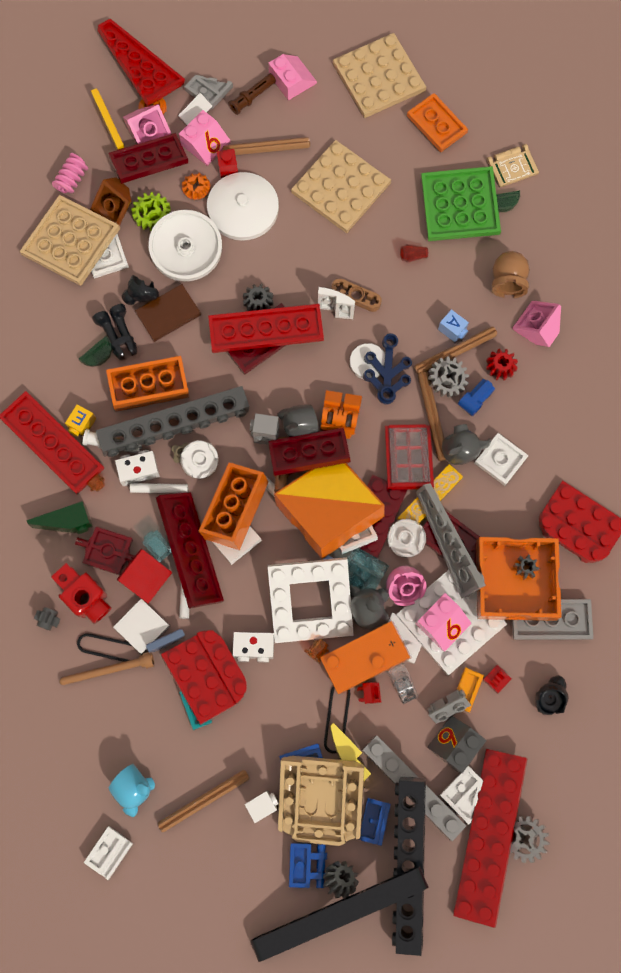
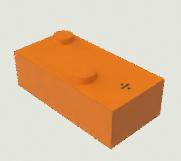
[106,356,189,412]
[199,462,269,550]
[320,621,412,694]

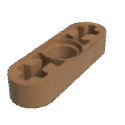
[332,279,382,312]

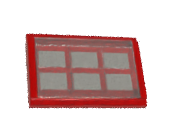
[385,424,434,490]

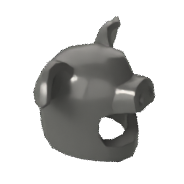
[277,404,318,437]
[442,424,491,465]
[350,585,390,629]

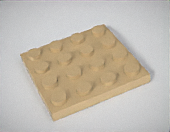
[333,33,426,118]
[291,140,391,233]
[19,195,120,286]

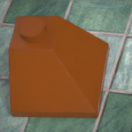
[90,177,131,226]

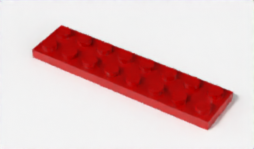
[453,749,528,928]

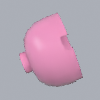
[386,566,426,606]

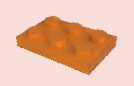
[407,93,468,153]

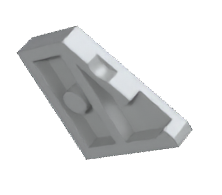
[184,75,233,110]

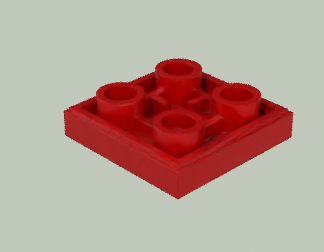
[117,549,172,604]

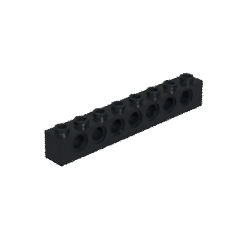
[392,777,426,956]

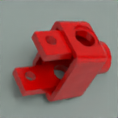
[51,563,112,624]

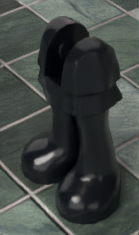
[92,304,137,361]

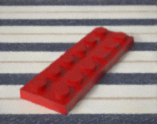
[208,304,324,353]
[0,391,105,495]

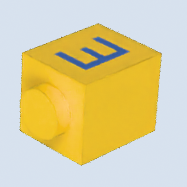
[65,405,96,437]

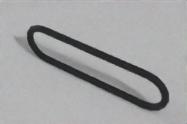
[77,633,143,662]
[324,686,350,754]

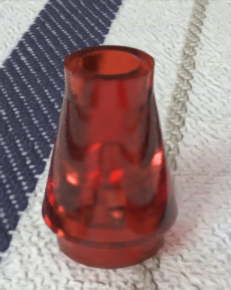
[400,244,428,263]

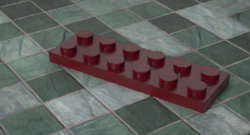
[156,492,224,609]

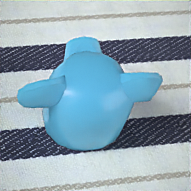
[108,764,155,817]

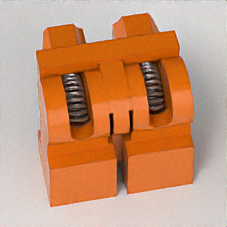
[321,390,362,439]

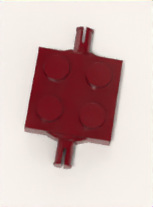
[75,527,135,576]

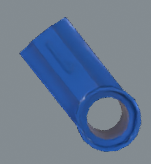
[458,379,495,416]

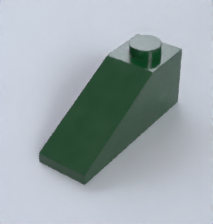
[26,501,93,534]

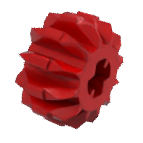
[486,348,518,380]

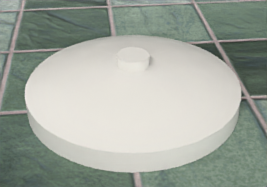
[207,172,279,241]
[149,210,222,282]

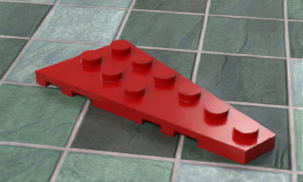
[97,19,185,107]

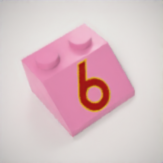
[179,110,231,166]
[416,593,472,652]

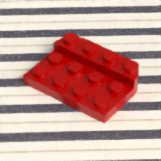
[539,481,621,563]
[161,630,247,725]

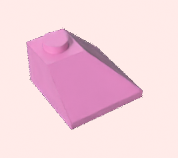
[123,104,172,144]
[512,301,561,347]

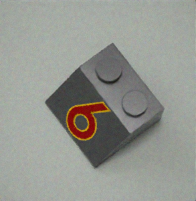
[427,716,487,773]

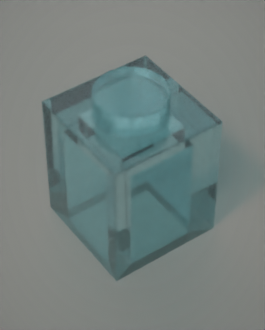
[142,530,172,562]

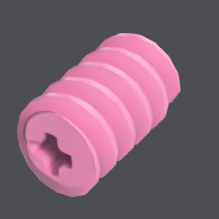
[52,153,88,194]

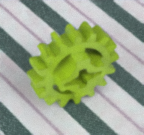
[131,192,171,231]

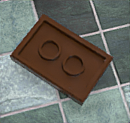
[135,284,201,342]

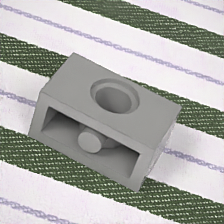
[250,413,279,445]

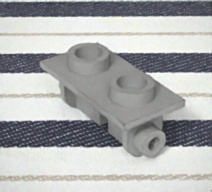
[427,689,471,724]

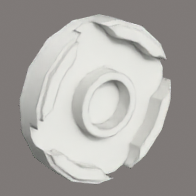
[350,344,385,380]
[180,440,219,479]
[388,519,426,557]

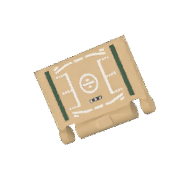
[487,144,539,188]

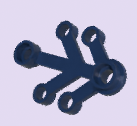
[363,333,412,405]

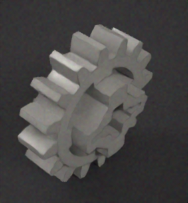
[428,356,469,398]
[510,816,550,863]

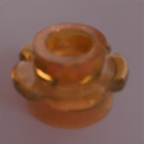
[88,474,105,492]

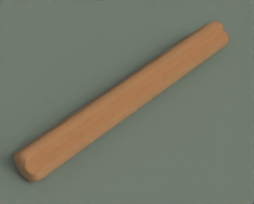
[223,137,310,155]
[414,327,497,375]
[418,372,446,461]
[158,770,249,832]

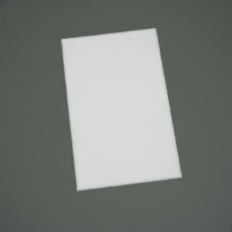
[178,93,212,125]

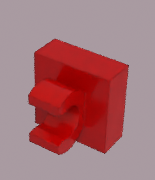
[483,665,512,694]
[357,682,381,704]

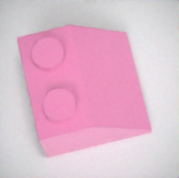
[268,54,317,100]

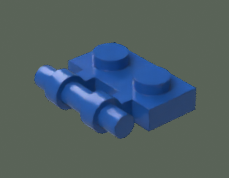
[289,843,328,888]

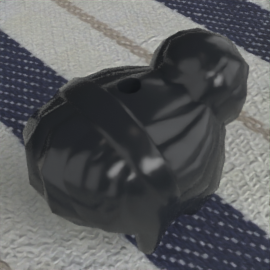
[122,275,159,305]
[535,675,569,715]

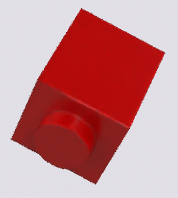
[217,149,238,178]

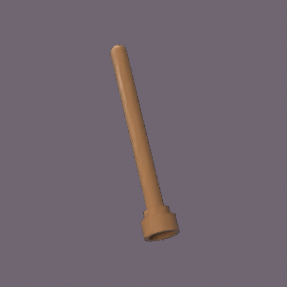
[59,652,155,685]

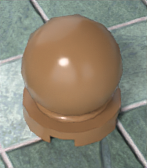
[492,251,530,298]

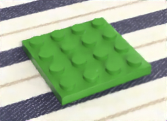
[421,166,501,241]

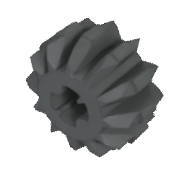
[243,283,274,311]
[323,861,359,899]

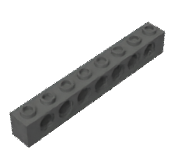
[96,386,250,457]

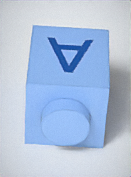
[438,309,469,342]

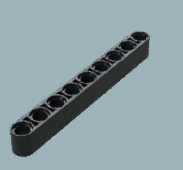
[250,866,428,962]

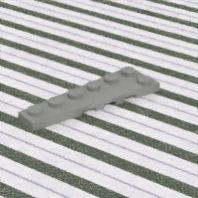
[416,483,486,599]

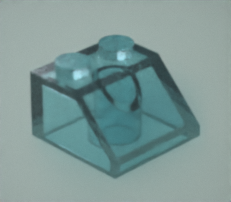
[347,548,389,590]

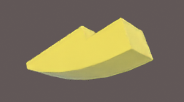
[330,723,371,781]

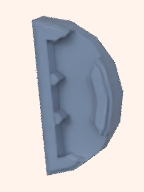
[146,629,185,653]

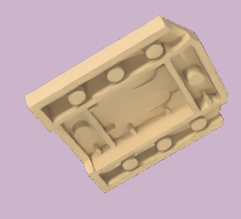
[278,756,364,846]

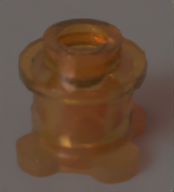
[304,639,329,664]

